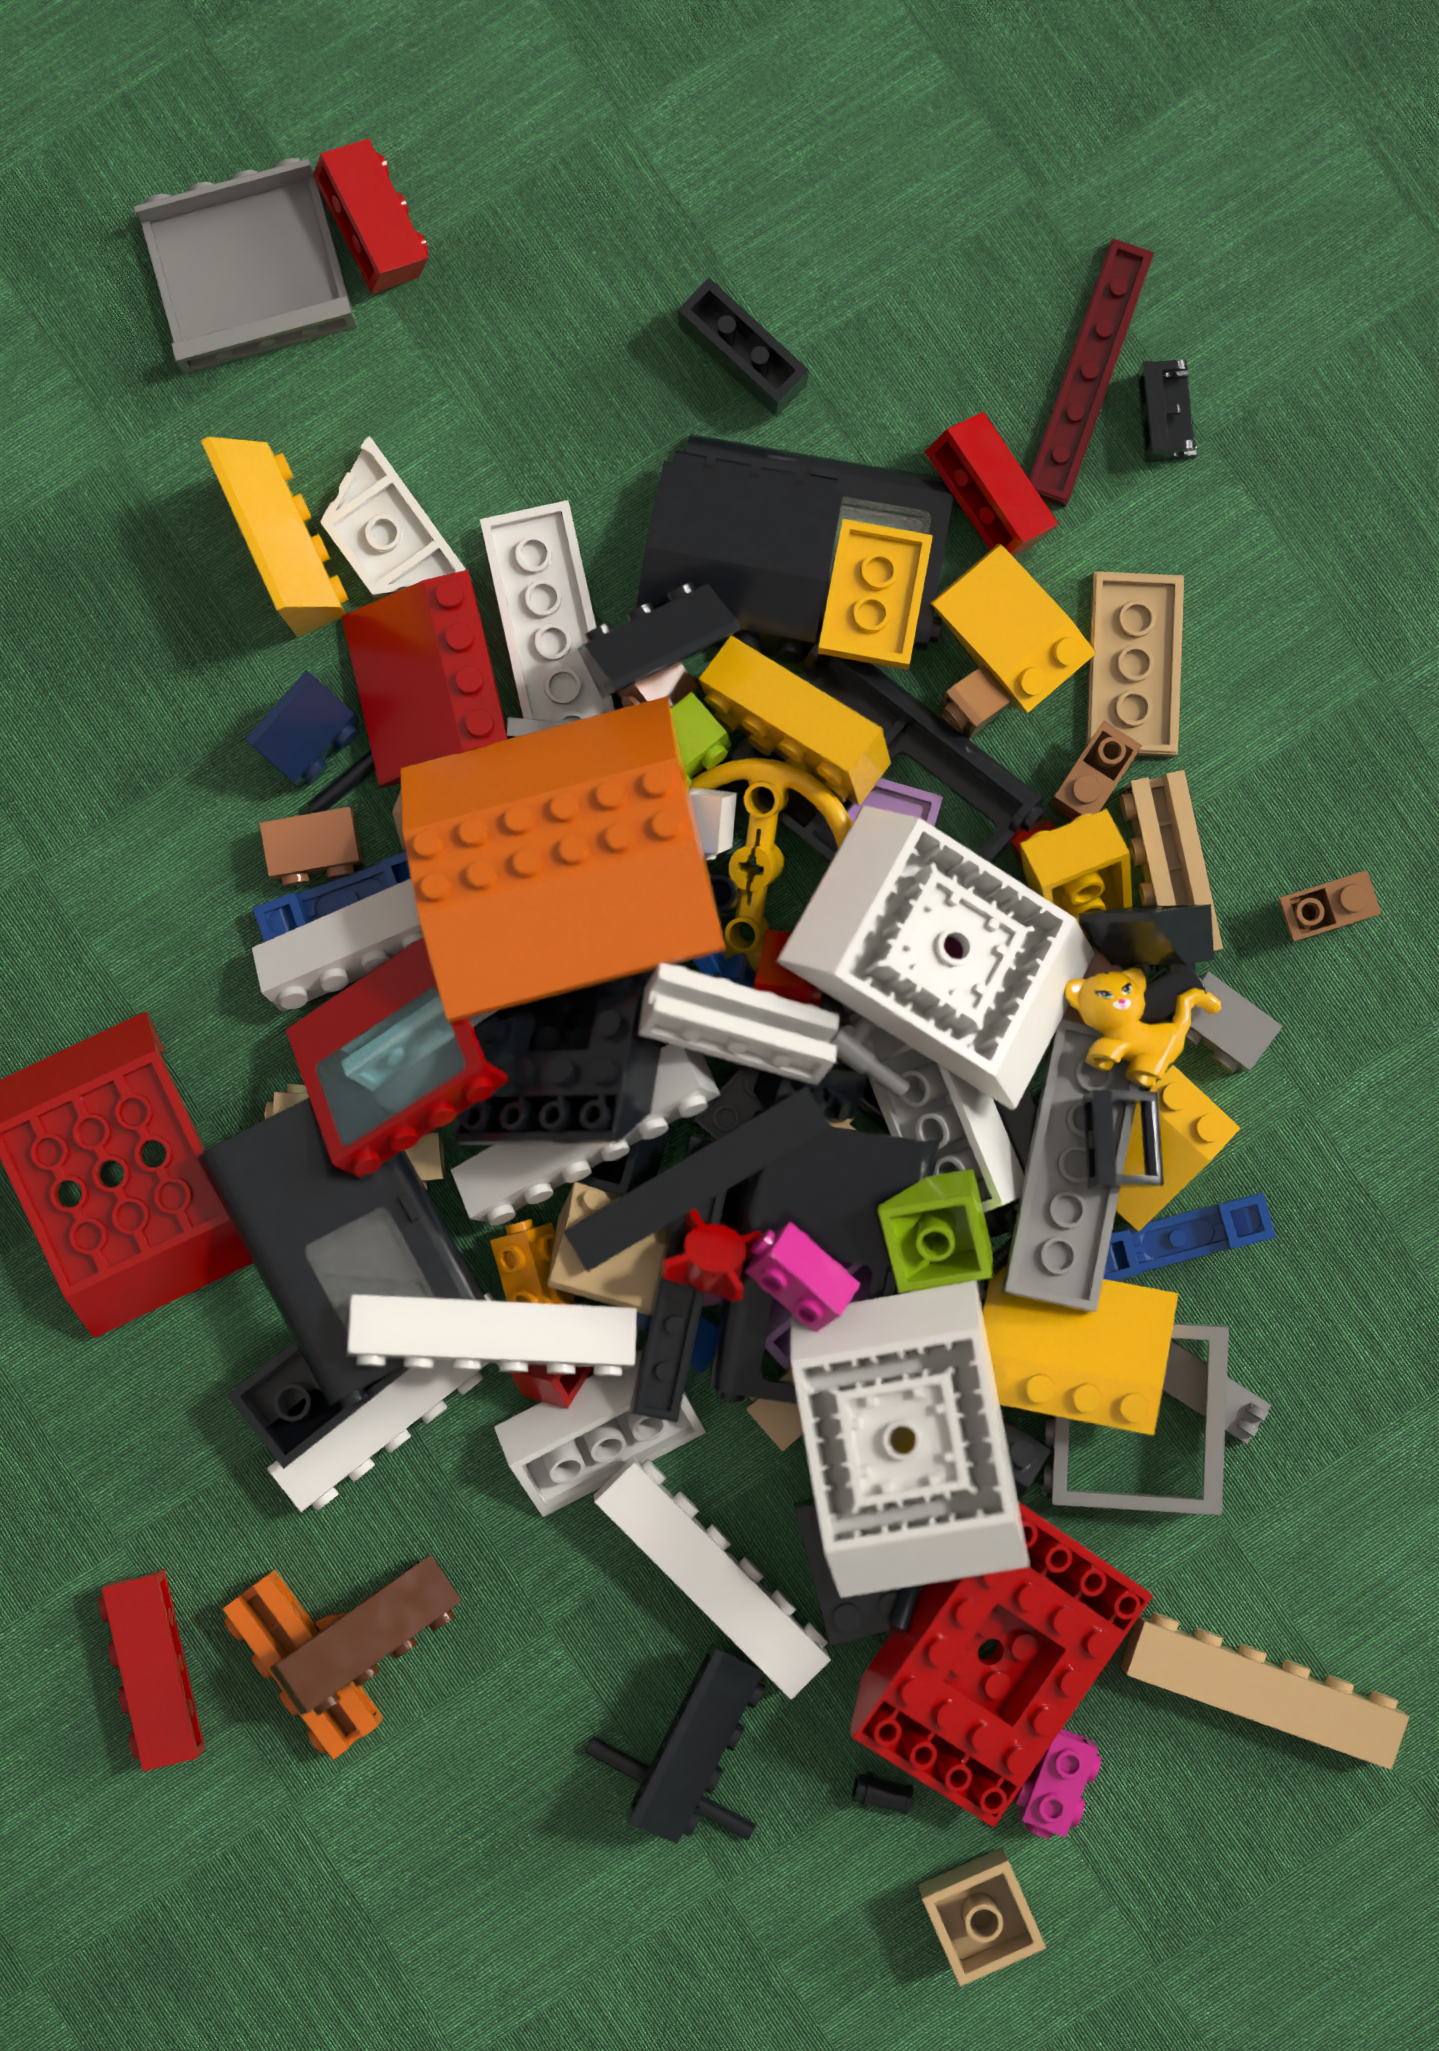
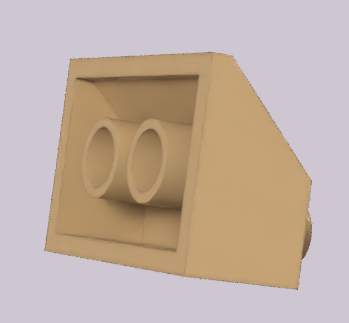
[547,1182,669,1316]

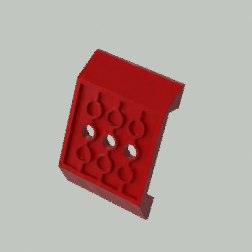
[0,1011,253,1338]

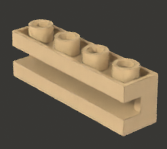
[1120,770,1223,953]

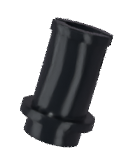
[852,1771,913,1815]

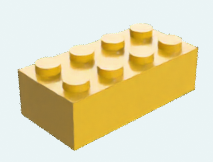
[699,635,891,806]

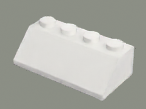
[867,1044,1024,1212]
[494,1350,706,1517]

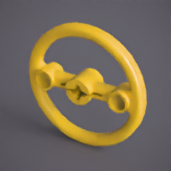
[689,758,853,972]

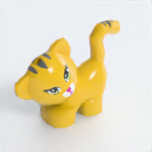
[1064,967,1221,1088]

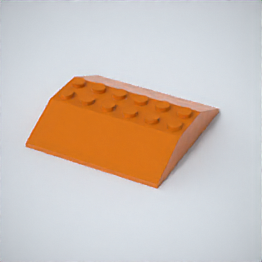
[400,696,726,1023]

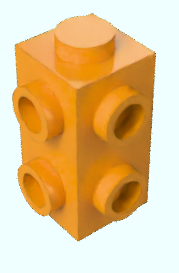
[490,1219,575,1305]

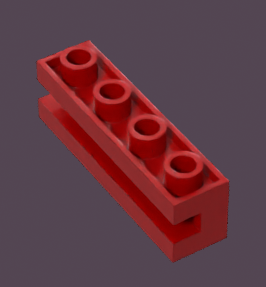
[98,1569,206,1771]

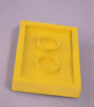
[818,519,933,670]

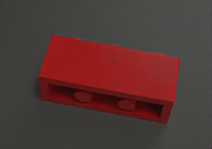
[313,138,428,294]
[925,411,1059,557]

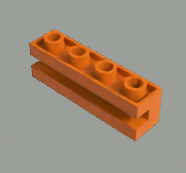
[223,1569,384,1760]

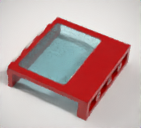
[285,937,509,1178]

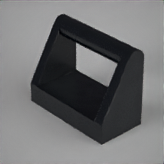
[1083,1089,1164,1189]

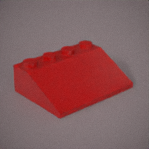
[341,570,508,788]

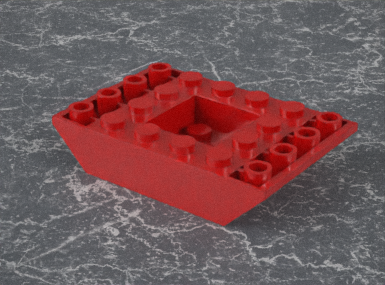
[850,1501,1153,1827]

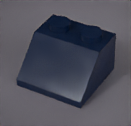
[245,670,360,789]

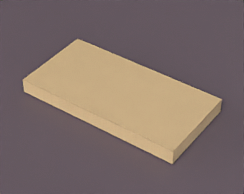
[1085,571,1184,757]

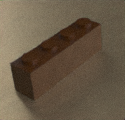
[269,1554,462,1716]

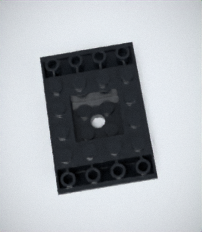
[454,964,674,1145]

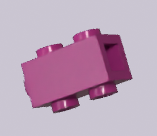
[745,1222,860,1332]
[1014,1728,1101,1839]

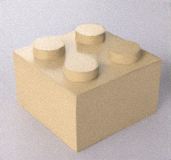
[918,1847,1046,1987]

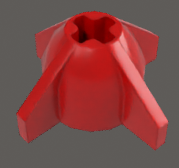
[660,1209,762,1301]

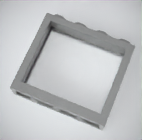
[1043,1322,1229,1515]

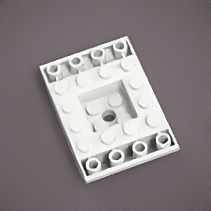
[776,806,1095,1110]
[791,1280,1030,1598]

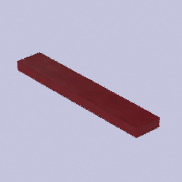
[1028,238,1154,507]

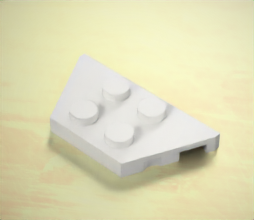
[320,437,472,598]

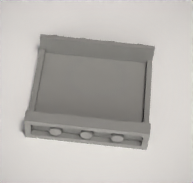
[134,158,357,374]

